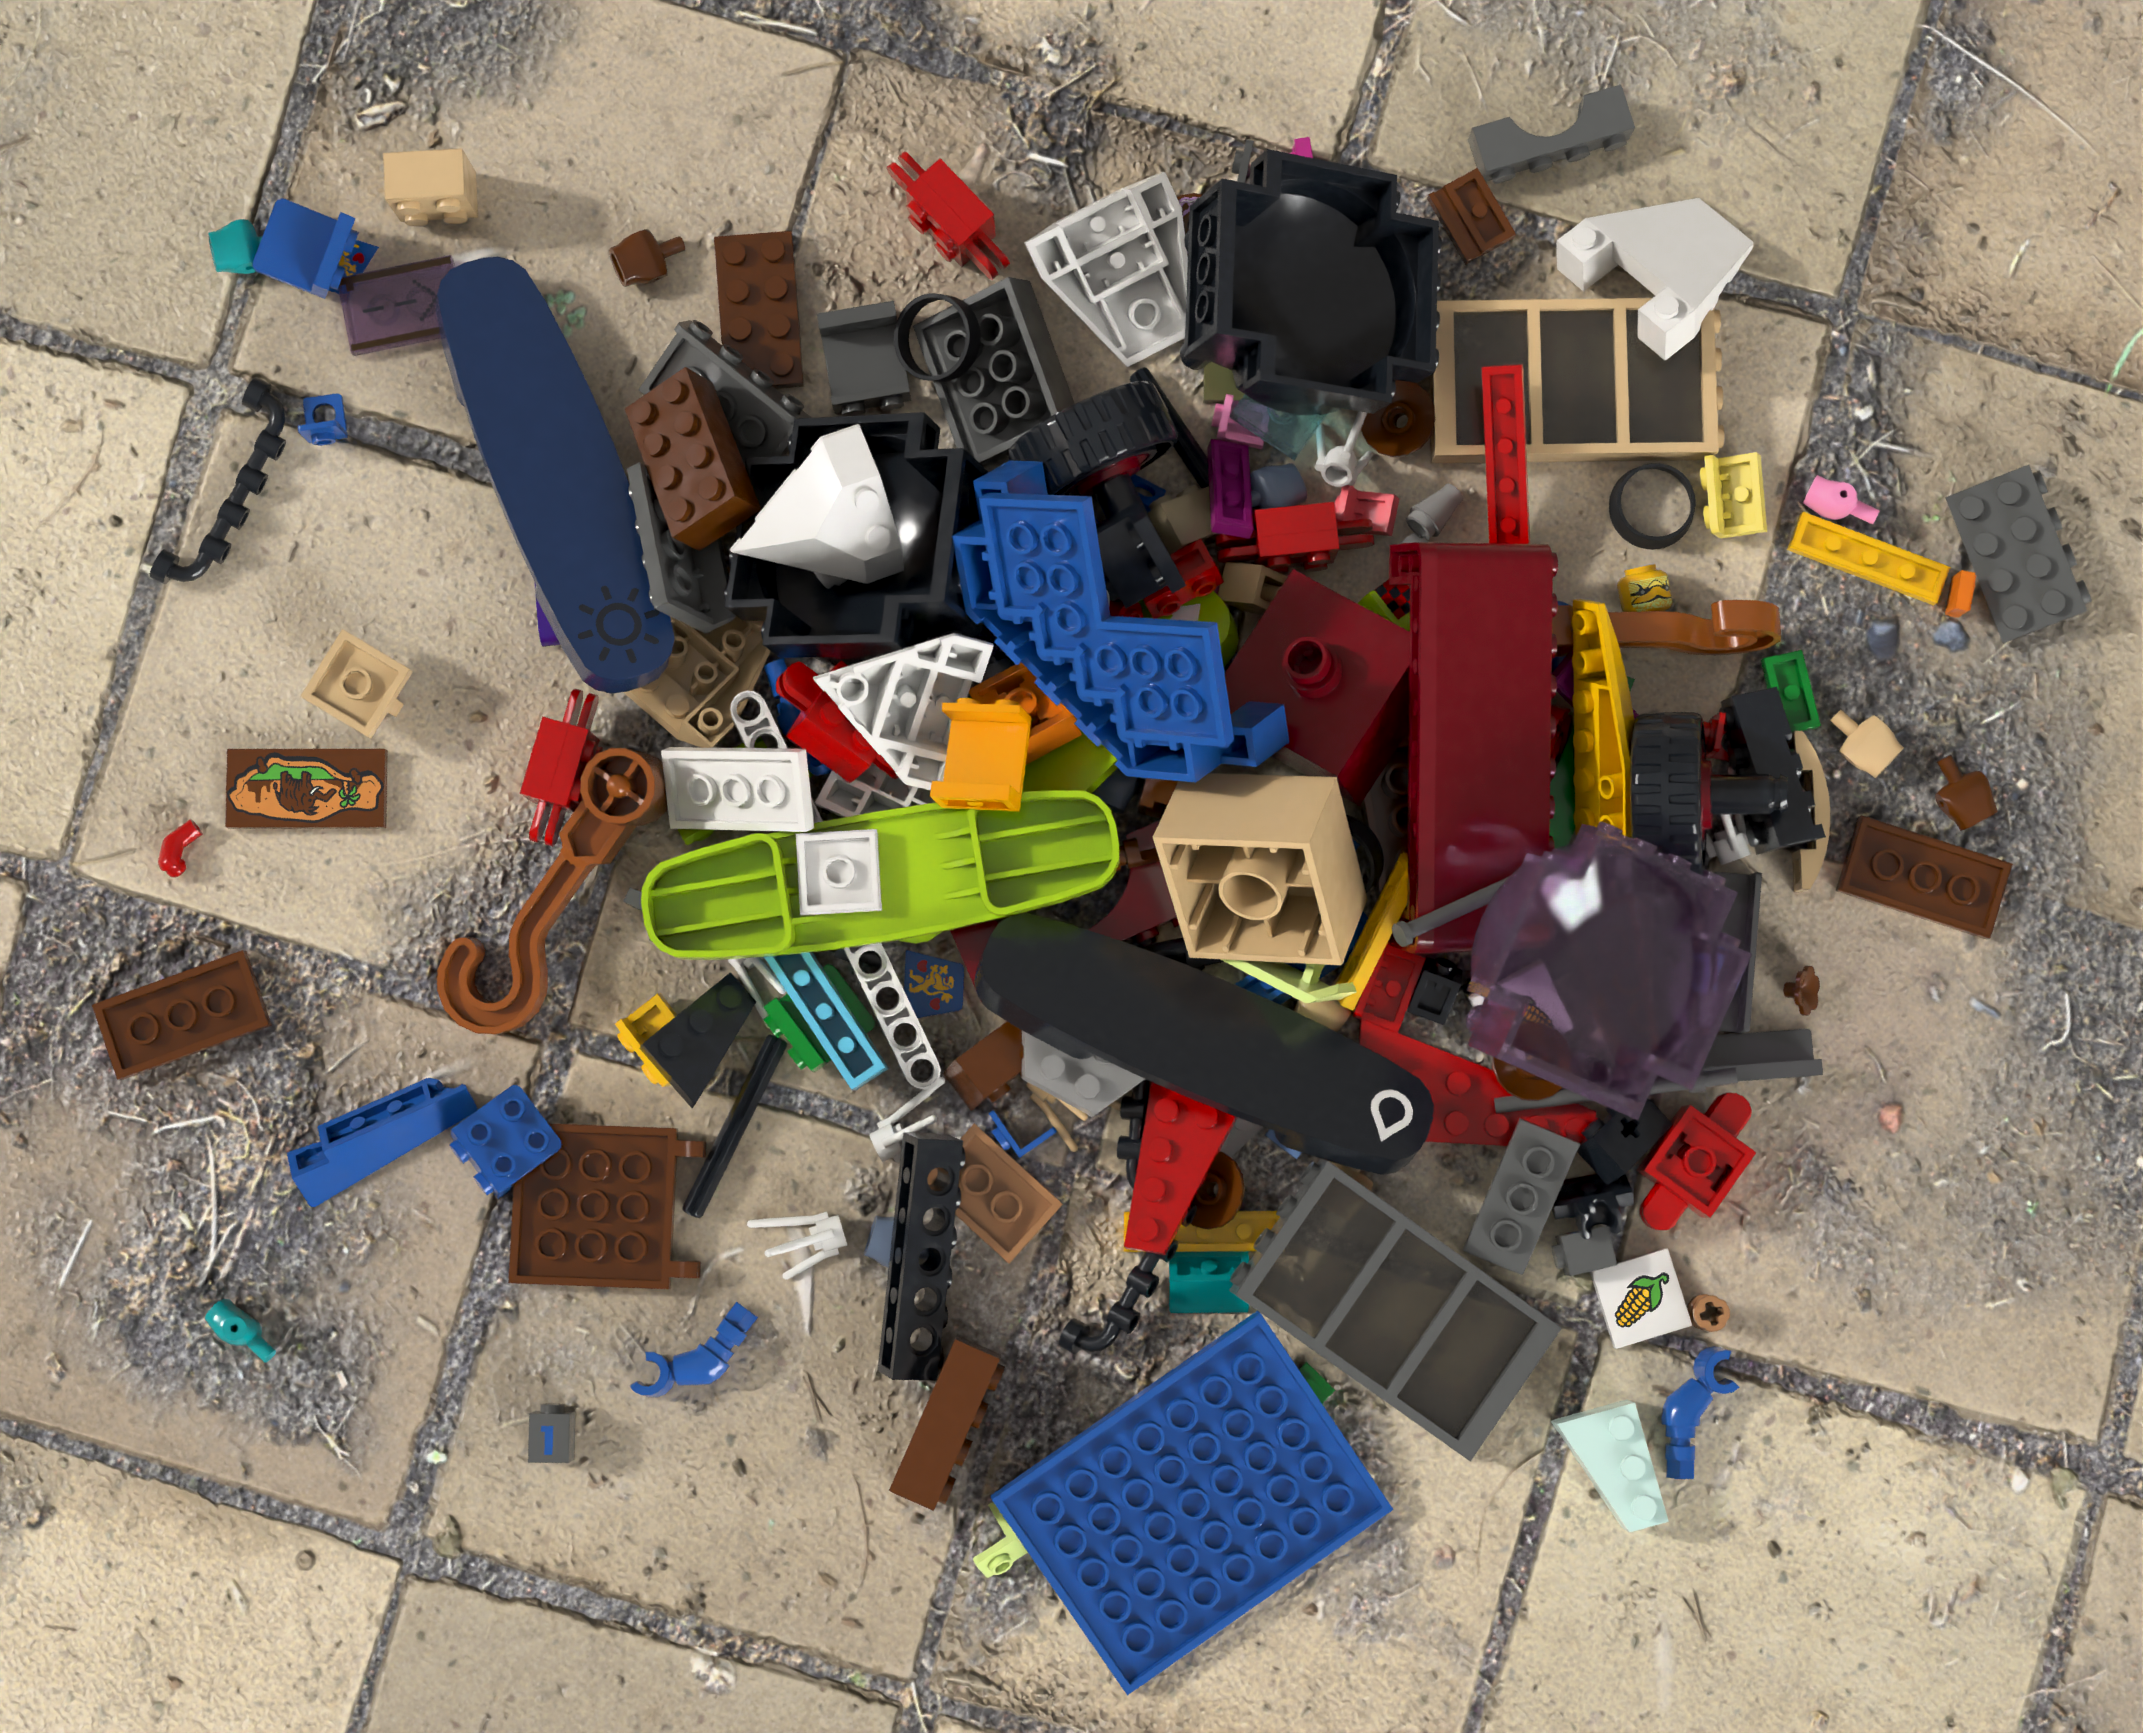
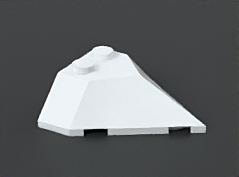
[730,424,904,584]
[813,633,994,791]

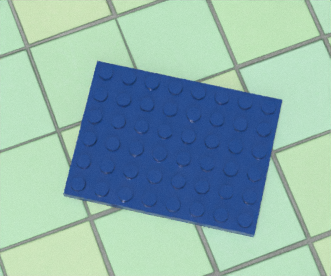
[990,1311,1394,1696]

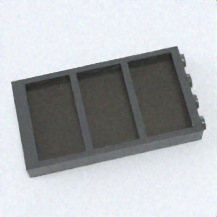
[1229,1159,1562,1462]

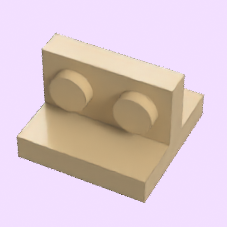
[300,629,413,739]

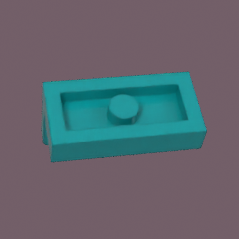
[1168,1251,1249,1313]

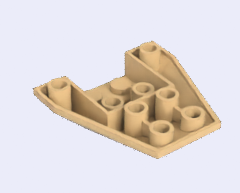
[623,567,771,748]

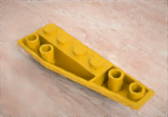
[1572,599,1634,849]

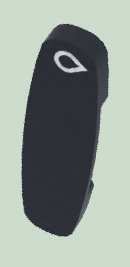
[974,913,1434,1175]

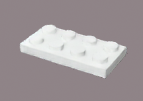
[661,747,814,832]

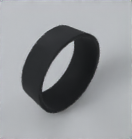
[1609,463,1696,550]

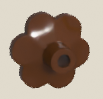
[1783,966,1820,1016]

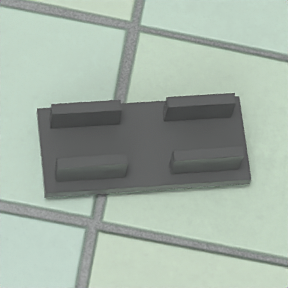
[1463,1118,1580,1275]

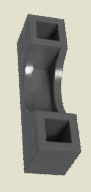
[1468,84,1635,184]

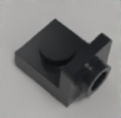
[1407,957,1463,1025]

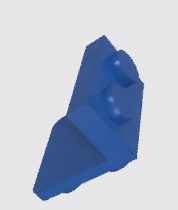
[252,198,359,299]
[449,1085,561,1200]

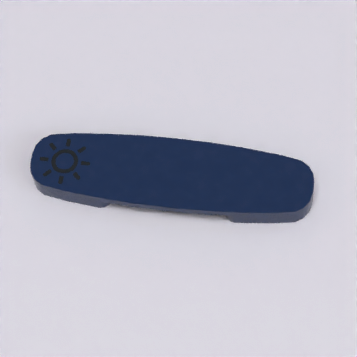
[436,256,675,694]

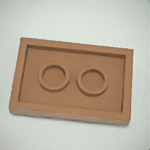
[927,1123,1063,1264]

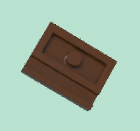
[1427,168,1516,265]

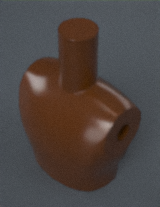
[609,229,685,287]
[1935,755,1998,831]

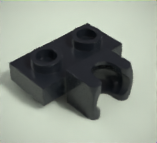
[1551,1174,1634,1239]

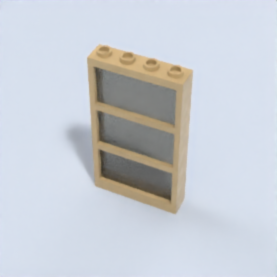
[1429,298,1724,463]

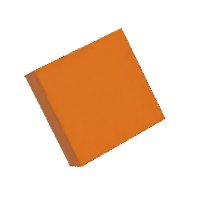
[1945,570,1976,618]

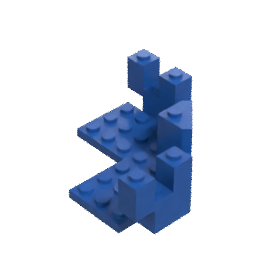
[952,461,1289,783]

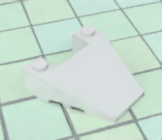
[1556,198,1754,360]

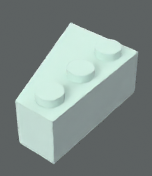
[1550,1400,1669,1532]

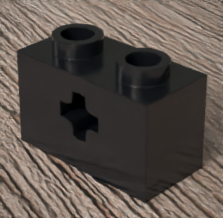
[1577,1095,1673,1185]

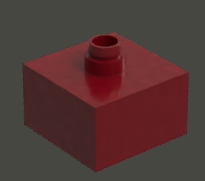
[1225,569,1410,806]

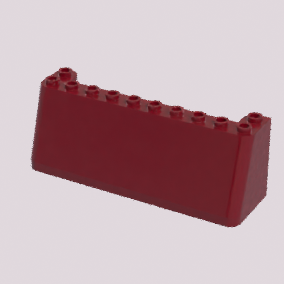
[1388,542,1558,954]

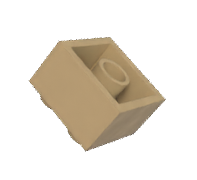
[383,148,478,226]

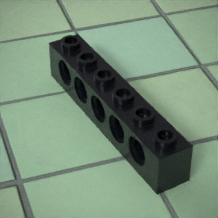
[877,1132,966,1381]

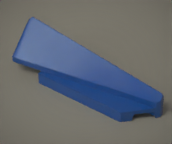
[287,1078,477,1207]

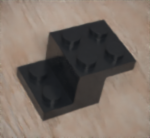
[1095,501,1187,609]

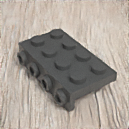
[639,320,811,467]
[627,462,736,633]
[1945,464,2092,644]

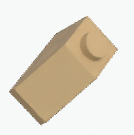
[1218,562,1287,616]

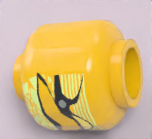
[1617,564,1673,612]

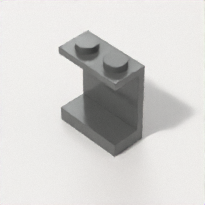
[817,301,911,416]

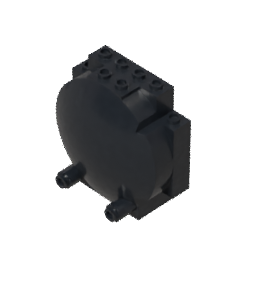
[1180,149,1442,415]
[724,412,988,666]

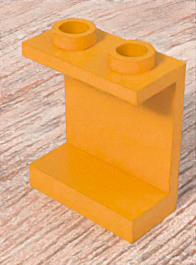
[930,698,1032,812]

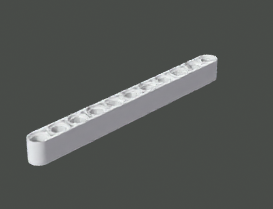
[730,691,941,1089]

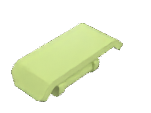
[1220,959,1357,1003]

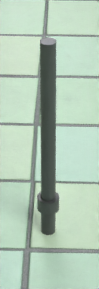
[1494,1067,1738,1114]

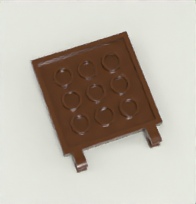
[508,1123,707,1289]

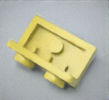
[1700,452,1767,539]

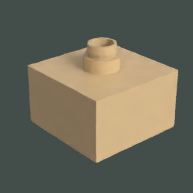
[1153,773,1367,965]

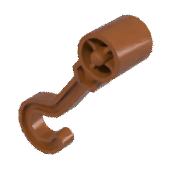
[1552,600,1781,657]
[437,748,668,1034]

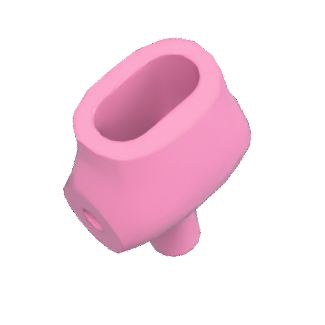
[1803,475,1880,525]

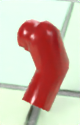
[158,819,203,878]

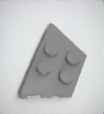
[1022,1031,1145,1117]

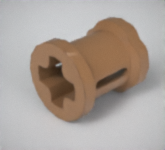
[1687,1294,1730,1332]

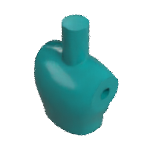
[208,219,262,274]
[205,1299,276,1363]

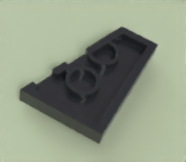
[639,972,756,1108]

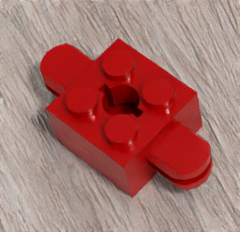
[886,151,1010,280]
[1215,502,1375,575]
[776,661,899,783]
[520,688,603,847]
[1636,1093,1757,1230]

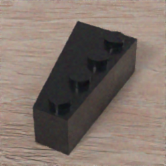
[1719,687,1826,855]

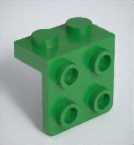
[763,964,875,1073]

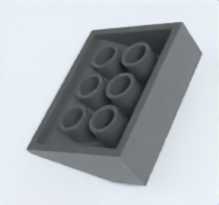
[913,277,1075,465]

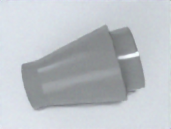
[1406,484,1463,540]

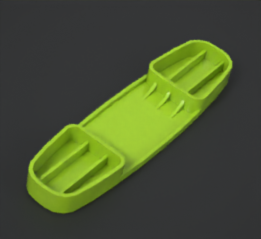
[641,790,1120,960]

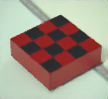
[1374,579,1410,620]

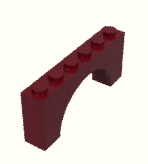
[950,820,1180,1004]

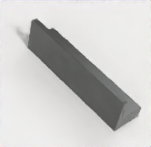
[1701,872,1762,1034]
[1654,1029,1823,1082]

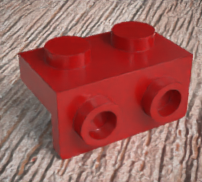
[1143,538,1224,619]
[1353,942,1426,1033]

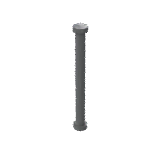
[1392,851,1567,947]

